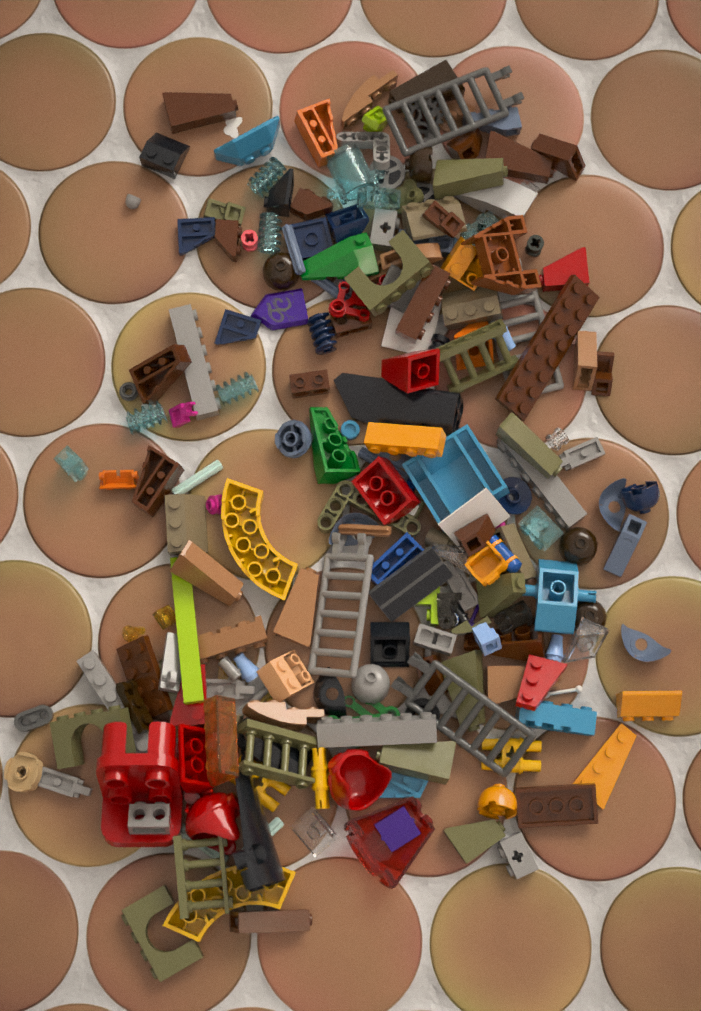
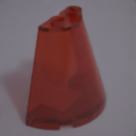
[344,796,435,889]

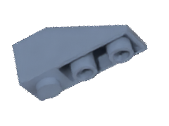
[462,106,522,137]
[603,514,647,577]

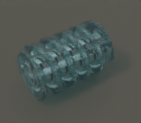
[247,157,287,198]
[257,212,282,254]
[216,371,259,407]
[126,401,168,435]

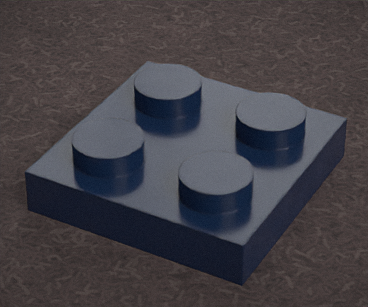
[291,217,333,261]

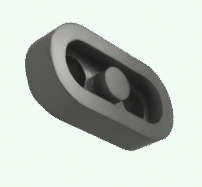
[14,705,54,732]

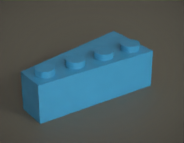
[515,701,597,736]

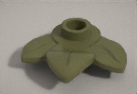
[391,179,424,214]

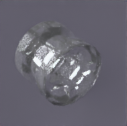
[546,427,569,451]

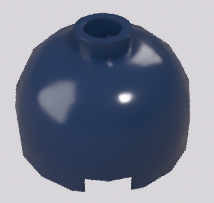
[620,481,660,514]

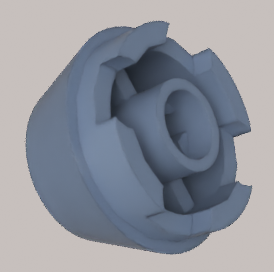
[275,420,313,458]

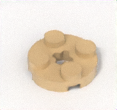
[4,752,43,793]

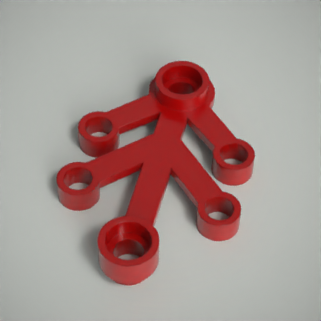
[328,274,386,322]

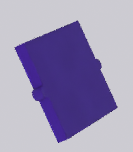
[374,806,421,852]

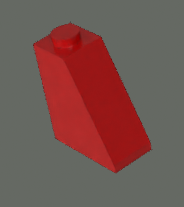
[539,247,590,292]

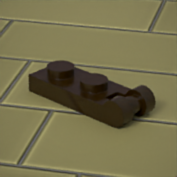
[116,680,154,734]

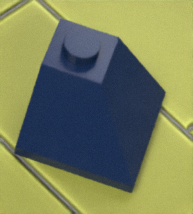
[325,203,370,244]

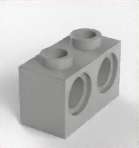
[413,623,457,656]
[128,802,171,834]

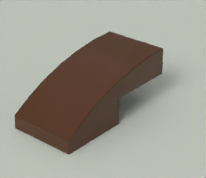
[422,200,465,238]

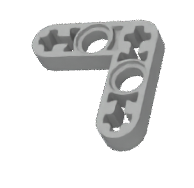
[336,132,390,170]

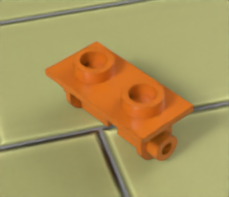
[99,469,139,490]

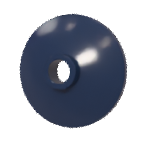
[497,477,532,515]

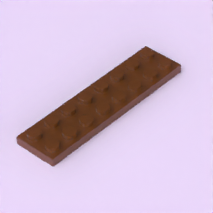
[495,275,600,421]

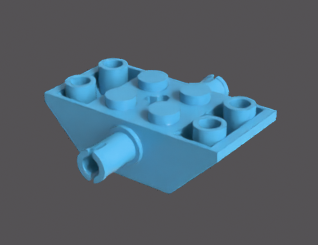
[522,559,597,634]

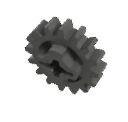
[404,97,444,138]

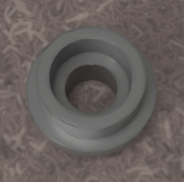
[119,382,138,401]

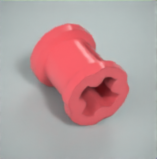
[241,230,258,252]

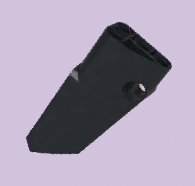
[333,373,463,437]
[232,749,286,892]

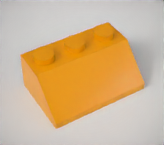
[616,691,682,721]

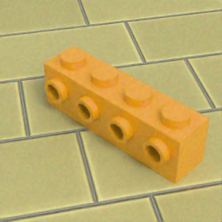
[364,422,446,458]

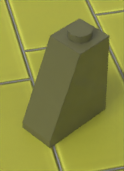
[476,573,526,618]
[443,819,506,864]

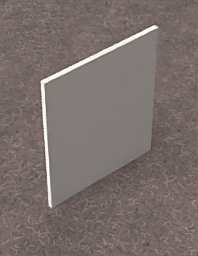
[381,302,442,353]
[438,488,510,552]

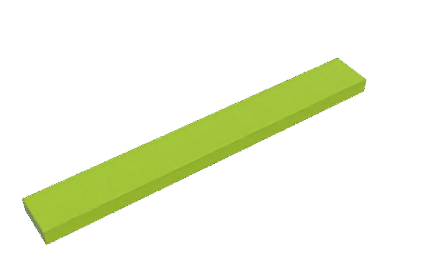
[170,557,204,705]

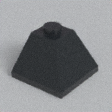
[264,168,294,217]

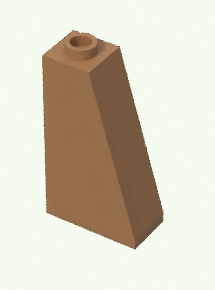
[170,540,244,606]
[273,567,319,649]
[486,666,562,707]

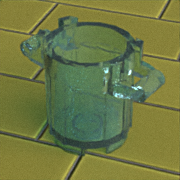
[326,144,385,205]

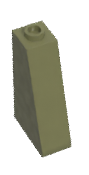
[433,158,508,200]
[496,412,563,479]
[441,650,485,732]
[375,741,456,785]

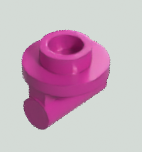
[205,494,222,515]

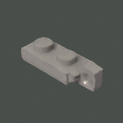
[559,437,606,471]
[444,559,479,612]
[206,679,255,700]
[38,766,93,798]

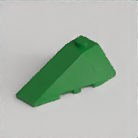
[300,232,379,280]
[309,407,361,484]

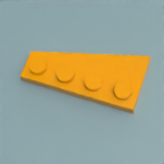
[572,723,637,810]

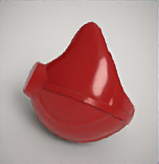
[327,748,392,811]
[185,792,240,855]

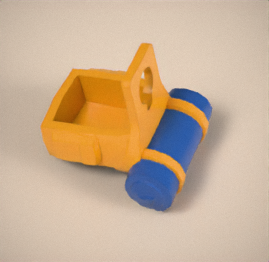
[464,535,522,587]

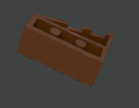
[129,344,192,404]
[132,445,185,518]

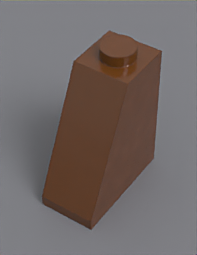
[531,133,586,181]

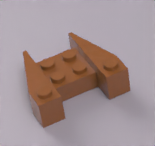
[461,215,542,296]

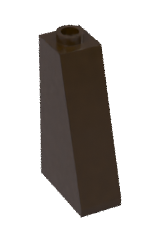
[388,60,465,113]

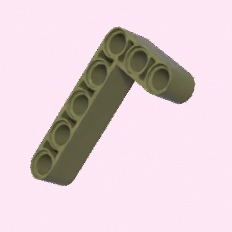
[317,481,421,538]

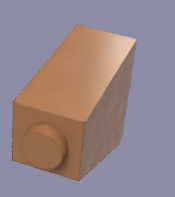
[573,331,597,391]

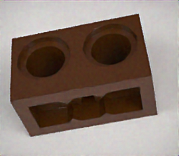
[330,305,372,339]
[289,369,330,399]

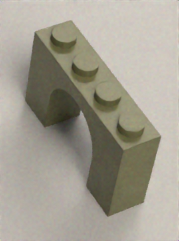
[344,230,434,316]
[49,705,136,769]
[121,885,204,982]

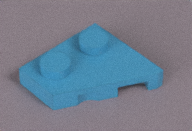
[379,772,428,798]

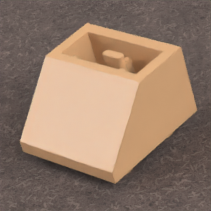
[257,650,314,702]

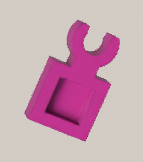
[169,402,198,428]

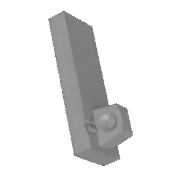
[158,632,181,693]

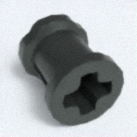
[525,235,544,257]

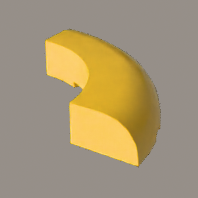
[221,478,298,601]
[163,866,296,942]

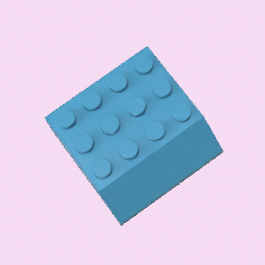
[402,424,510,533]

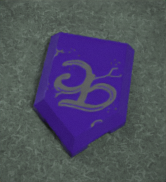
[250,288,308,331]

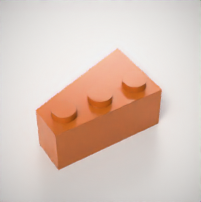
[294,98,338,168]

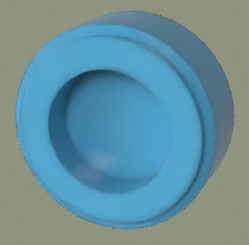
[341,420,360,440]

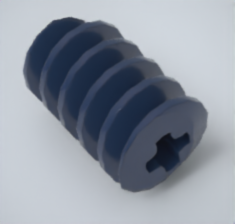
[307,312,337,355]

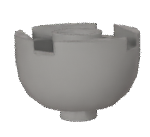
[351,664,390,704]

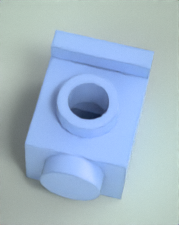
[472,622,502,656]

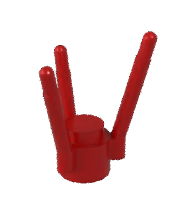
[184,789,213,813]

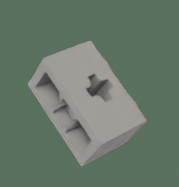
[370,208,400,252]
[497,832,539,879]

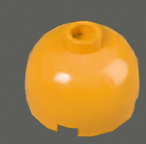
[477,784,517,819]

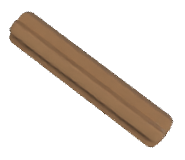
[338,524,392,537]

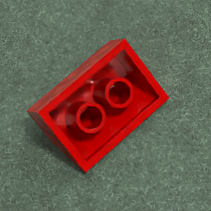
[351,456,421,526]
[178,723,214,794]

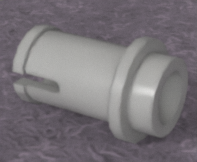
[218,656,242,682]

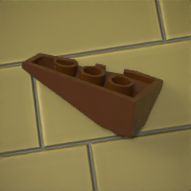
[464,618,545,661]

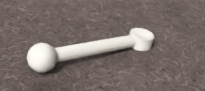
[545,685,583,698]

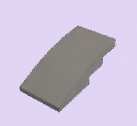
[454,178,538,218]

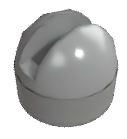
[125,194,141,209]

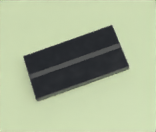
[369,545,454,622]

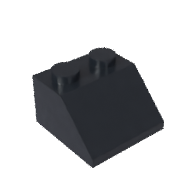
[139,132,190,179]
[370,622,410,667]

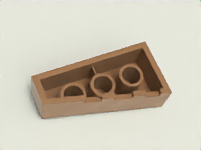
[198,615,268,665]

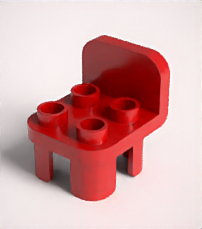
[96,722,184,847]

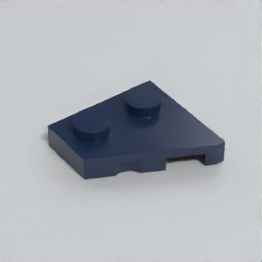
[177,217,215,256]
[214,309,262,345]

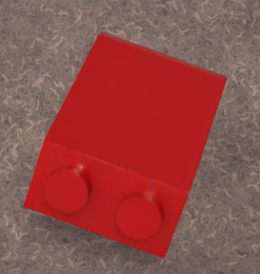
[381,348,440,394]

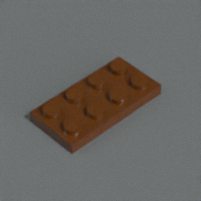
[116,635,173,719]
[516,783,598,828]

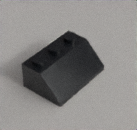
[245,737,313,774]

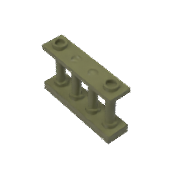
[435,319,519,393]
[234,718,317,789]
[173,834,233,919]

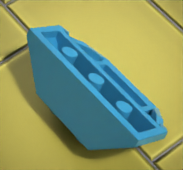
[213,115,280,166]

